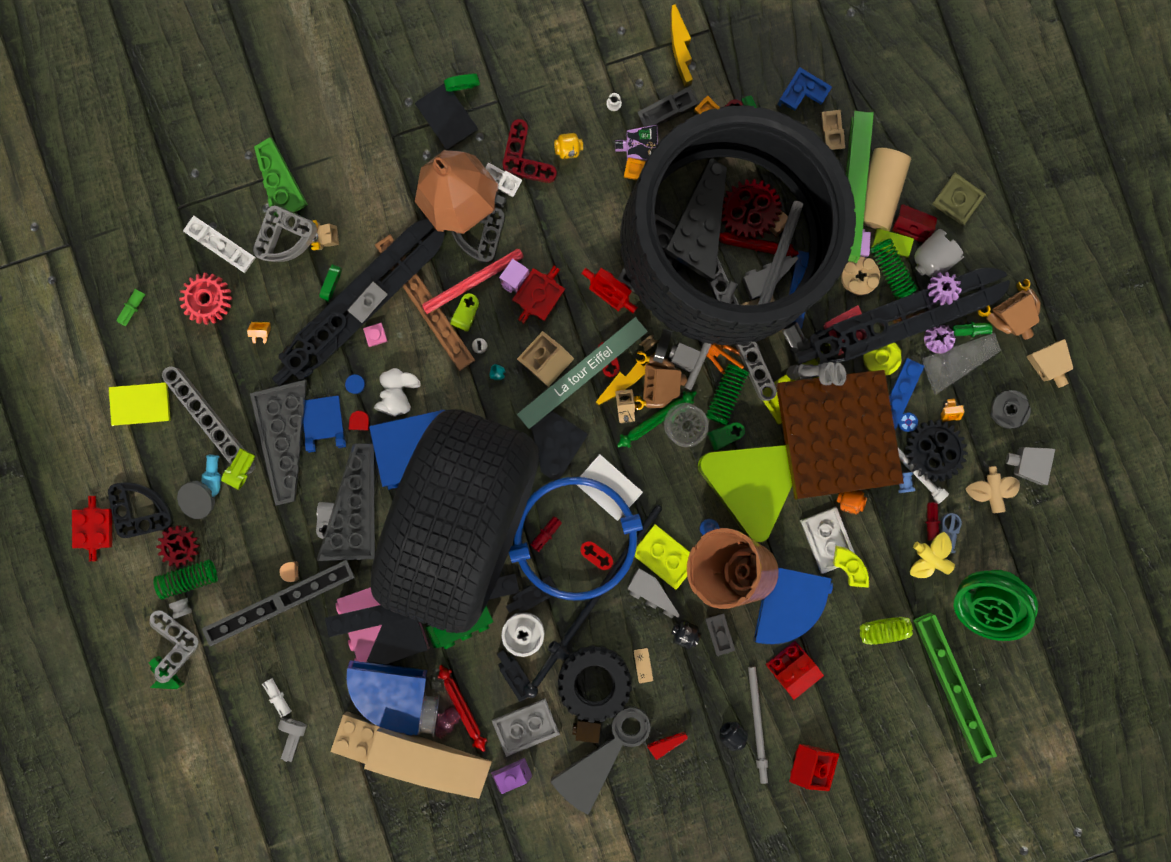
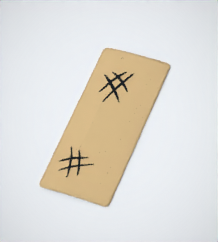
[634,648,653,683]

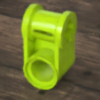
[450,293,479,332]

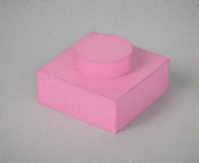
[363,323,388,347]

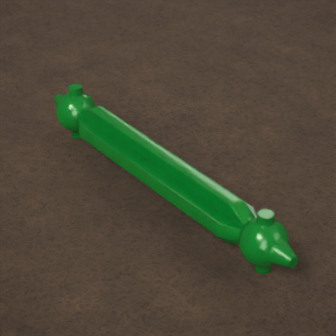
[617,391,697,448]

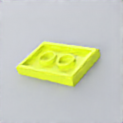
[109,383,170,426]
[635,524,690,590]

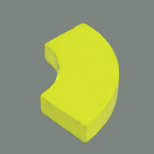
[833,546,869,588]

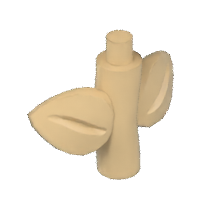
[966,466,1020,513]

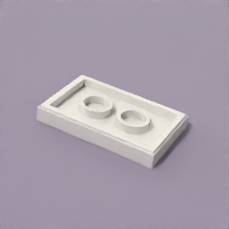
[576,454,643,521]
[800,506,855,574]

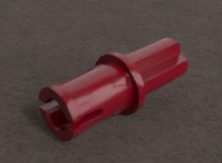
[925,502,941,541]
[530,516,562,552]

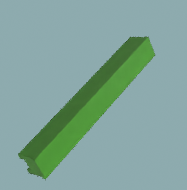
[846,111,874,263]
[913,612,997,764]

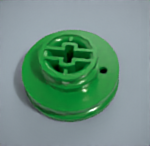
[954,570,1038,641]

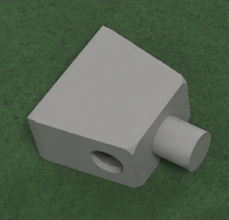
[1005,447,1055,485]

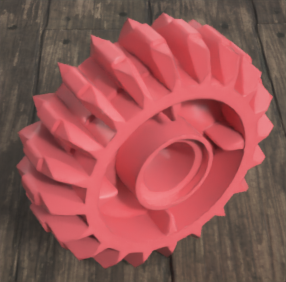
[179,273,232,325]

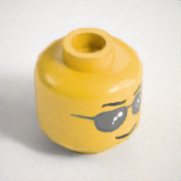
[554,133,583,159]

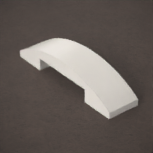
[183,216,256,273]

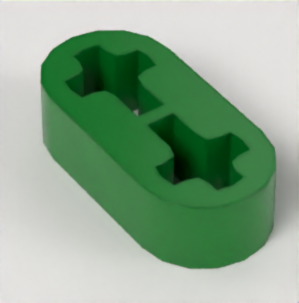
[444,74,480,91]
[319,264,342,301]

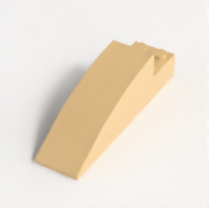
[330,711,492,799]

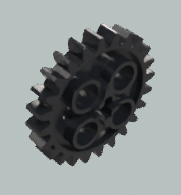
[905,420,968,482]

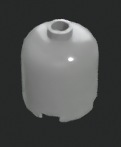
[914,229,964,277]

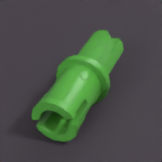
[117,289,145,326]

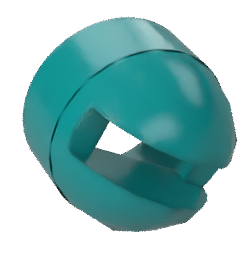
[489,364,506,380]

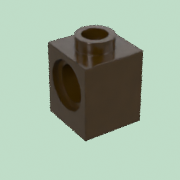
[572,719,601,743]

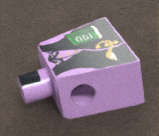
[615,125,658,161]

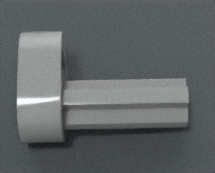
[278,717,307,762]

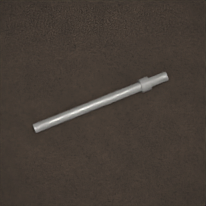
[685,281,738,390]
[748,666,768,784]

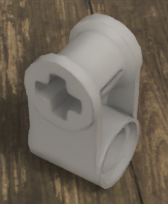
[316,502,334,539]

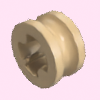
[639,334,658,352]

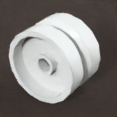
[501,612,545,657]

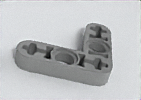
[149,611,198,683]

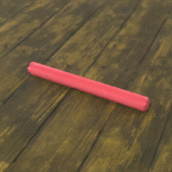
[422,249,523,314]

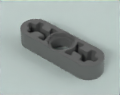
[653,329,673,363]

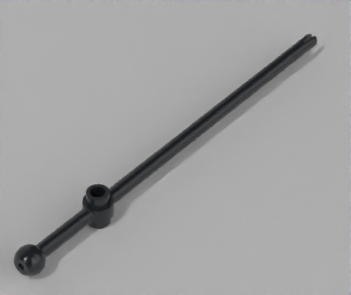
[523,505,662,698]

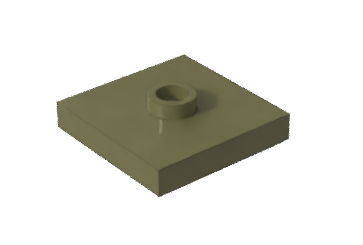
[932,172,986,226]

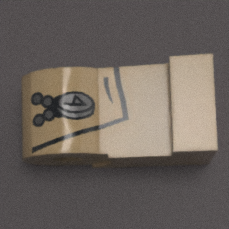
[615,389,635,423]

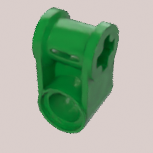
[707,422,745,451]

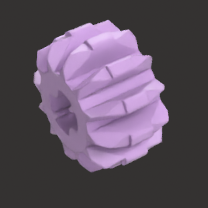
[927,272,962,305]

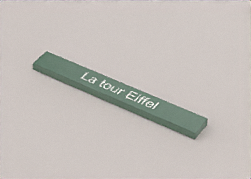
[517,317,648,429]

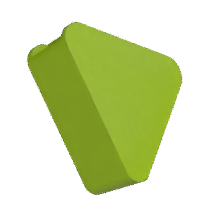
[698,445,792,542]

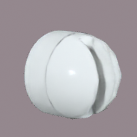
[472,338,488,354]

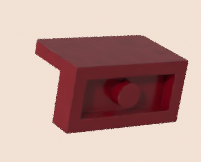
[892,204,937,243]

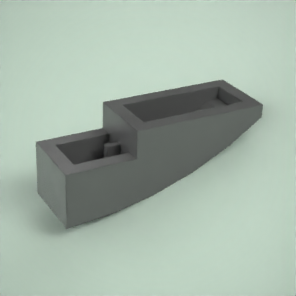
[637,86,699,127]

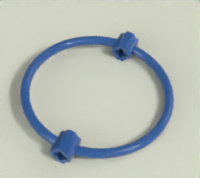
[509,477,643,600]

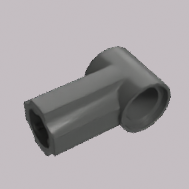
[782,322,811,363]

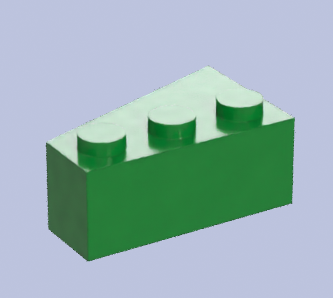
[425,606,493,649]

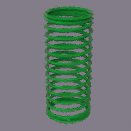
[870,238,917,300]
[705,364,750,425]
[153,559,218,600]

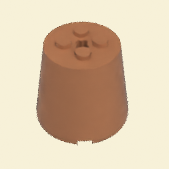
[687,528,779,609]

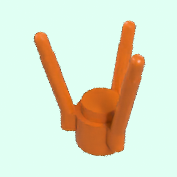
[707,343,748,374]

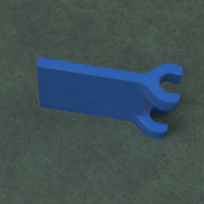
[303,396,346,453]

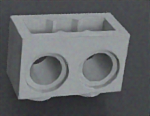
[668,343,700,372]

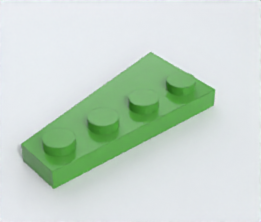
[254,137,308,218]

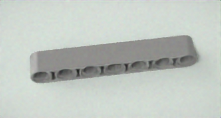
[162,367,255,474]

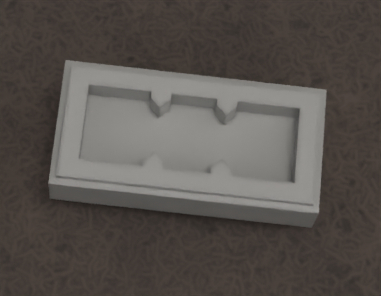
[347,282,388,323]

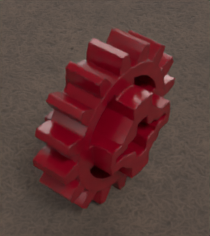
[156,525,200,568]

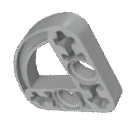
[253,206,317,262]

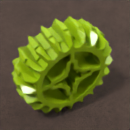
[860,617,913,645]

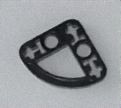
[108,483,173,538]

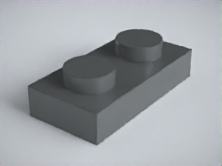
[705,613,735,656]

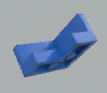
[777,67,832,111]

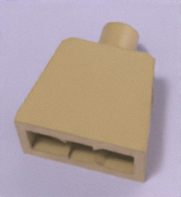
[1027,339,1073,388]

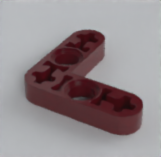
[503,119,557,183]

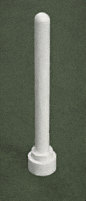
[898,448,949,504]

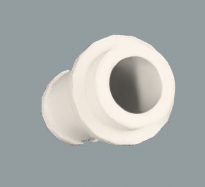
[607,93,622,111]

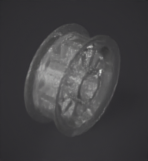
[664,403,709,447]
[418,692,440,737]

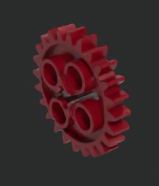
[721,179,782,240]

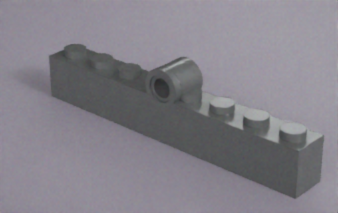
[202,560,355,646]

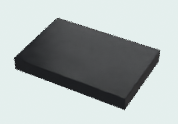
[415,84,478,151]

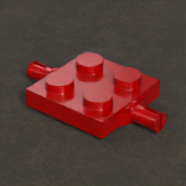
[512,265,565,324]
[581,268,638,313]
[72,496,112,561]

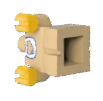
[311,220,339,250]

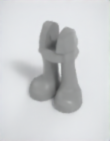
[787,362,846,386]

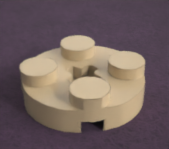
[841,257,880,296]

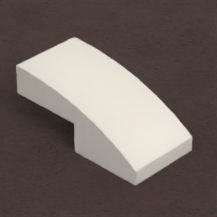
[485,162,522,197]

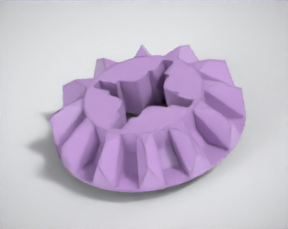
[924,324,956,353]

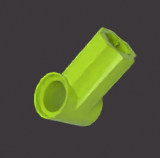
[221,448,256,490]

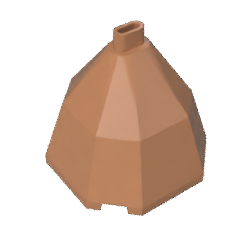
[415,150,499,234]

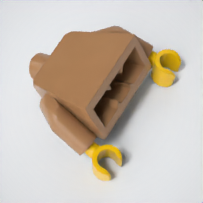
[978,279,1041,340]
[634,351,687,410]

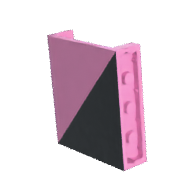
[336,587,430,665]

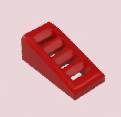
[647,732,688,760]

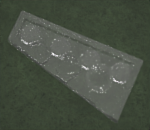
[922,333,1001,395]

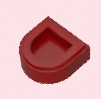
[349,411,369,431]

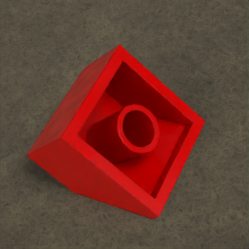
[789,744,839,791]

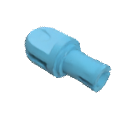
[201,455,221,497]

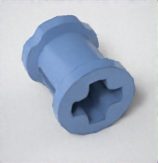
[898,472,916,493]

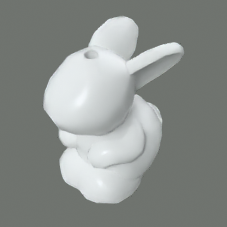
[374,368,421,417]

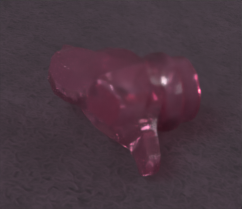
[435,707,461,739]

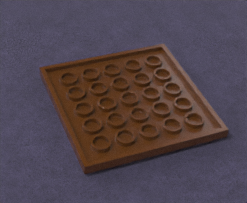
[776,370,904,500]

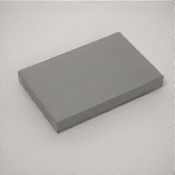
[492,698,560,757]

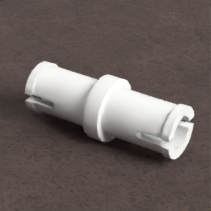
[262,678,292,717]

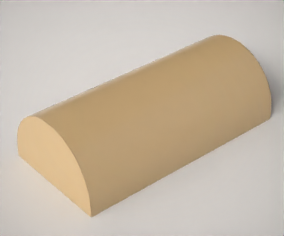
[863,148,911,232]

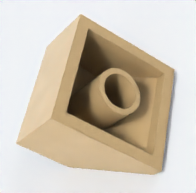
[517,331,574,387]

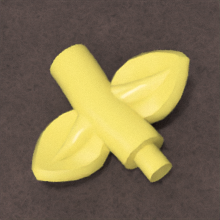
[910,532,955,578]

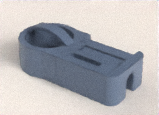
[939,513,962,553]

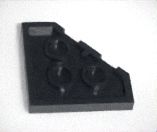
[532,411,588,481]

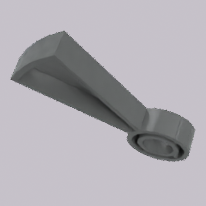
[550,706,651,815]

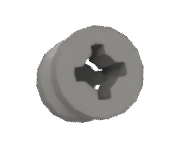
[169,598,192,619]

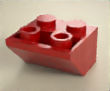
[765,641,824,700]

